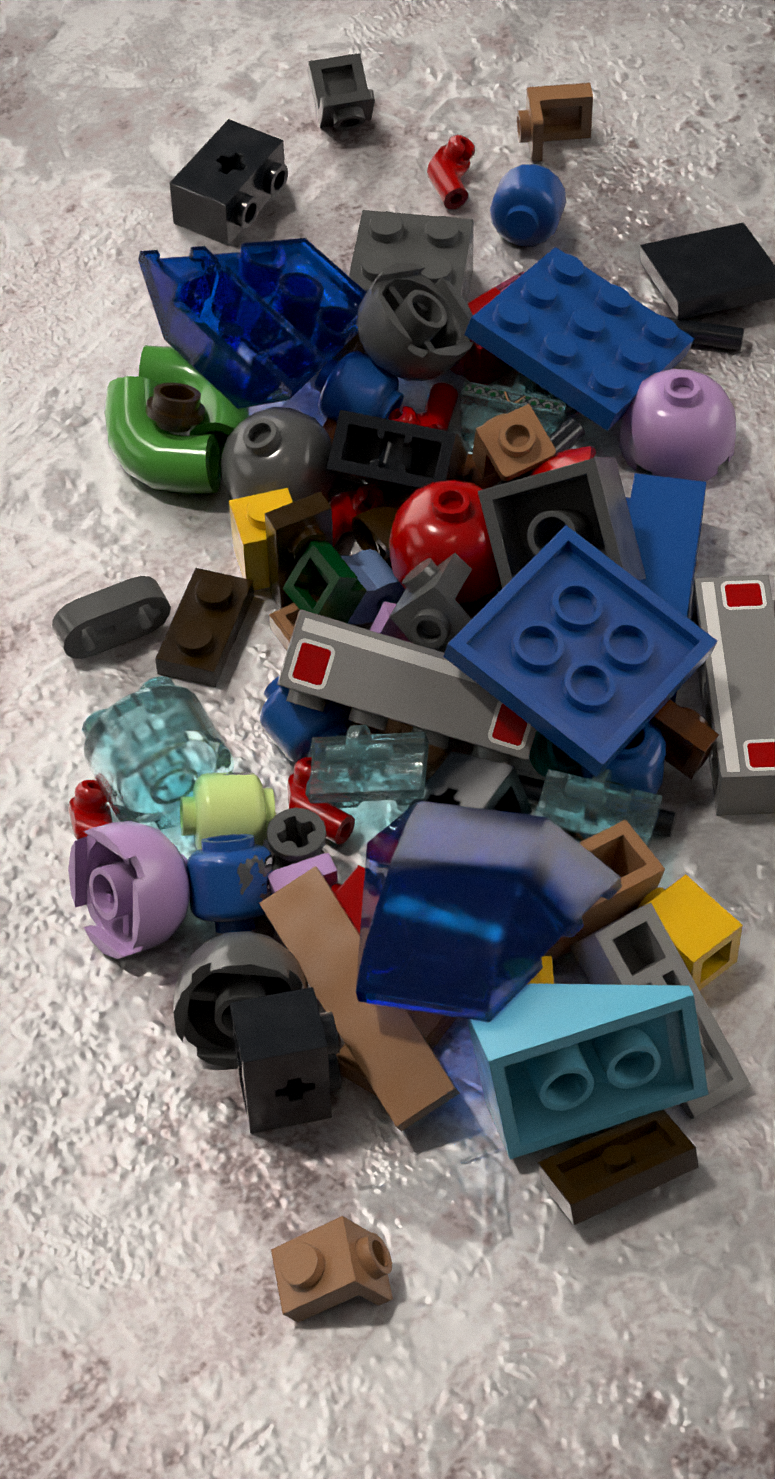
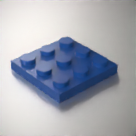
[464,247,695,431]
[443,525,718,777]

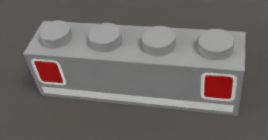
[690,575,775,816]
[277,610,536,765]

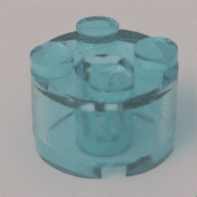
[82,676,234,830]

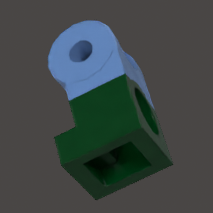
[283,541,406,624]

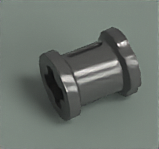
[267,808,326,871]

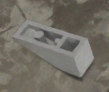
[569,903,751,1119]

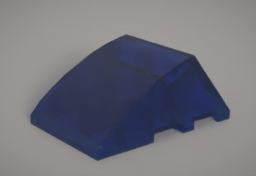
[138,238,367,409]
[356,801,622,1022]

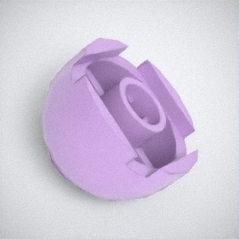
[619,369,736,481]
[68,821,191,959]

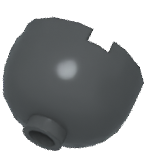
[357,262,473,381]
[221,407,341,503]
[173,931,309,1069]

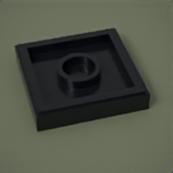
[640,222,775,319]

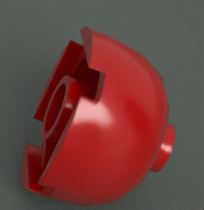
[389,480,501,604]

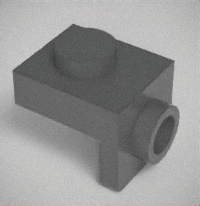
[307,53,375,130]
[389,552,472,653]

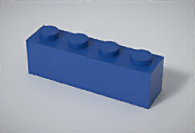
[626,473,707,703]

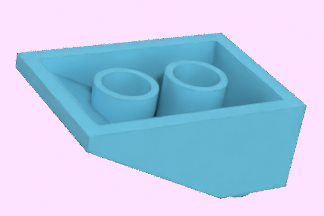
[464,983,709,1159]

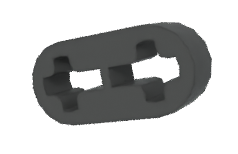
[52,576,171,659]

